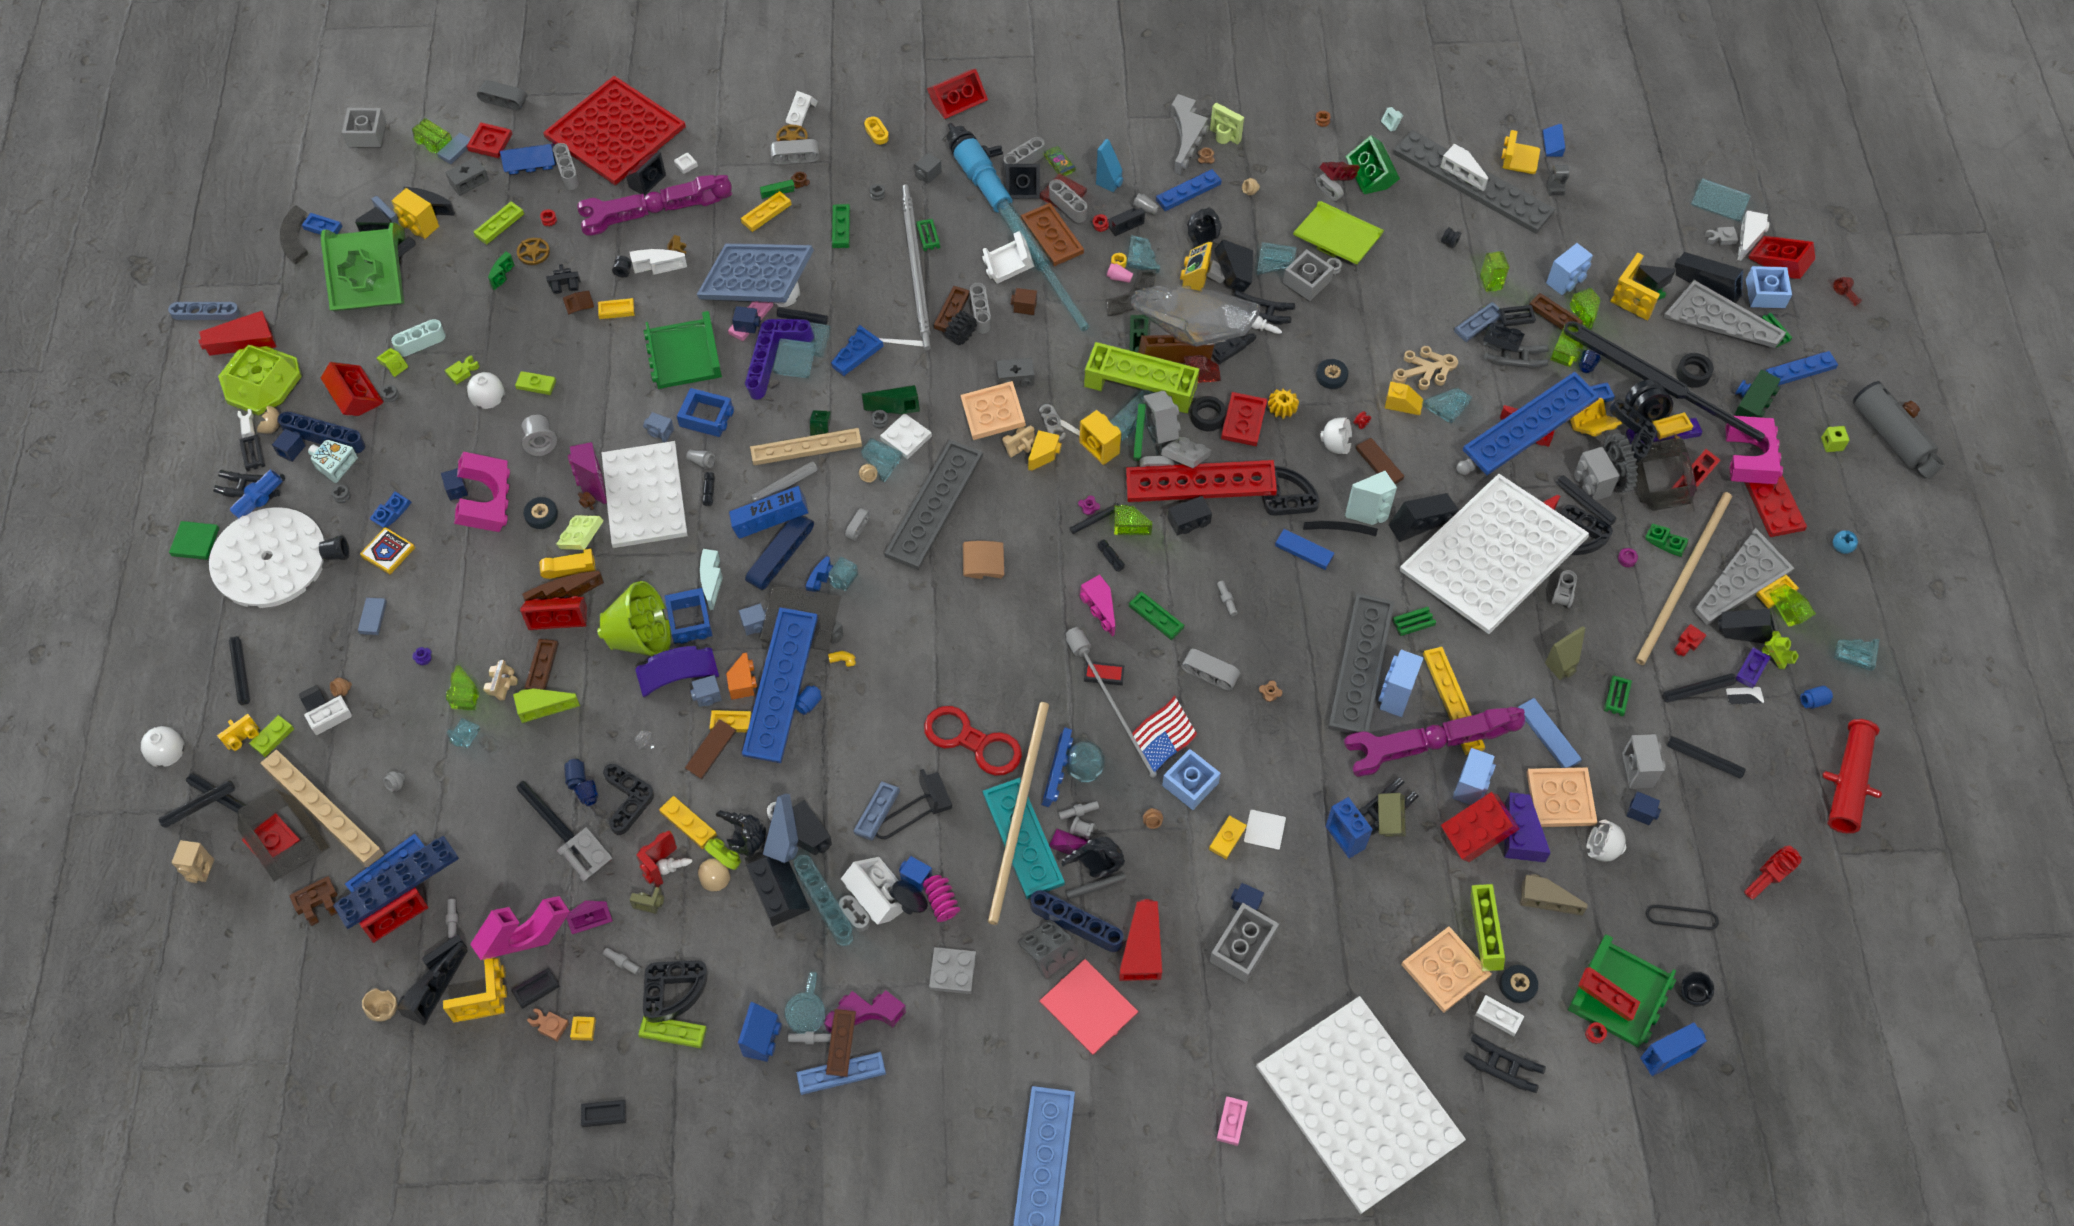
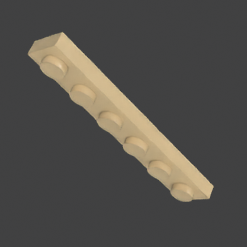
[750,428,862,466]

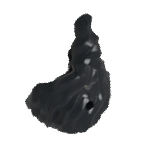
[1187,207,1222,248]
[716,810,766,857]
[1061,836,1125,878]

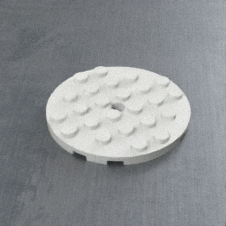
[209,507,325,608]

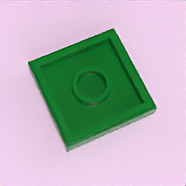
[169,521,219,560]

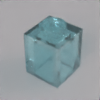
[828,557,858,591]

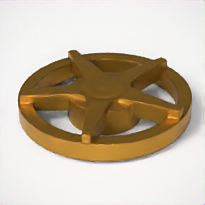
[776,125,808,142]
[517,238,550,265]

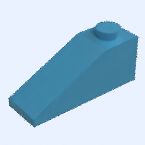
[1096,139,1123,192]

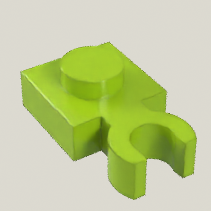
[444,356,480,385]

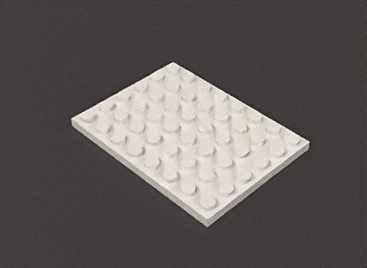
[1400,474,1589,634]
[1256,996,1466,1214]

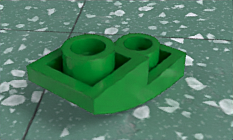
[488,251,515,290]
[1645,523,1689,557]

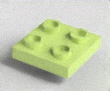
[1210,103,1244,145]
[556,515,604,550]

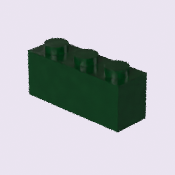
[1734,369,1781,418]

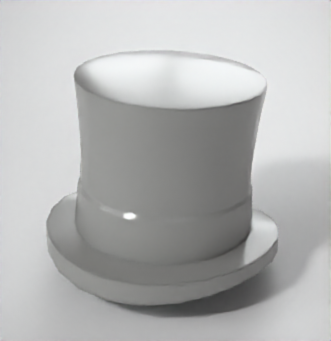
[521,415,557,456]

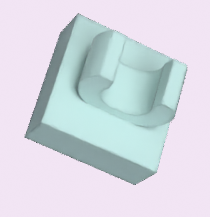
[1381,107,1404,131]

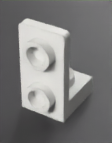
[786,91,818,126]

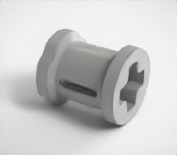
[1070,817,1095,841]

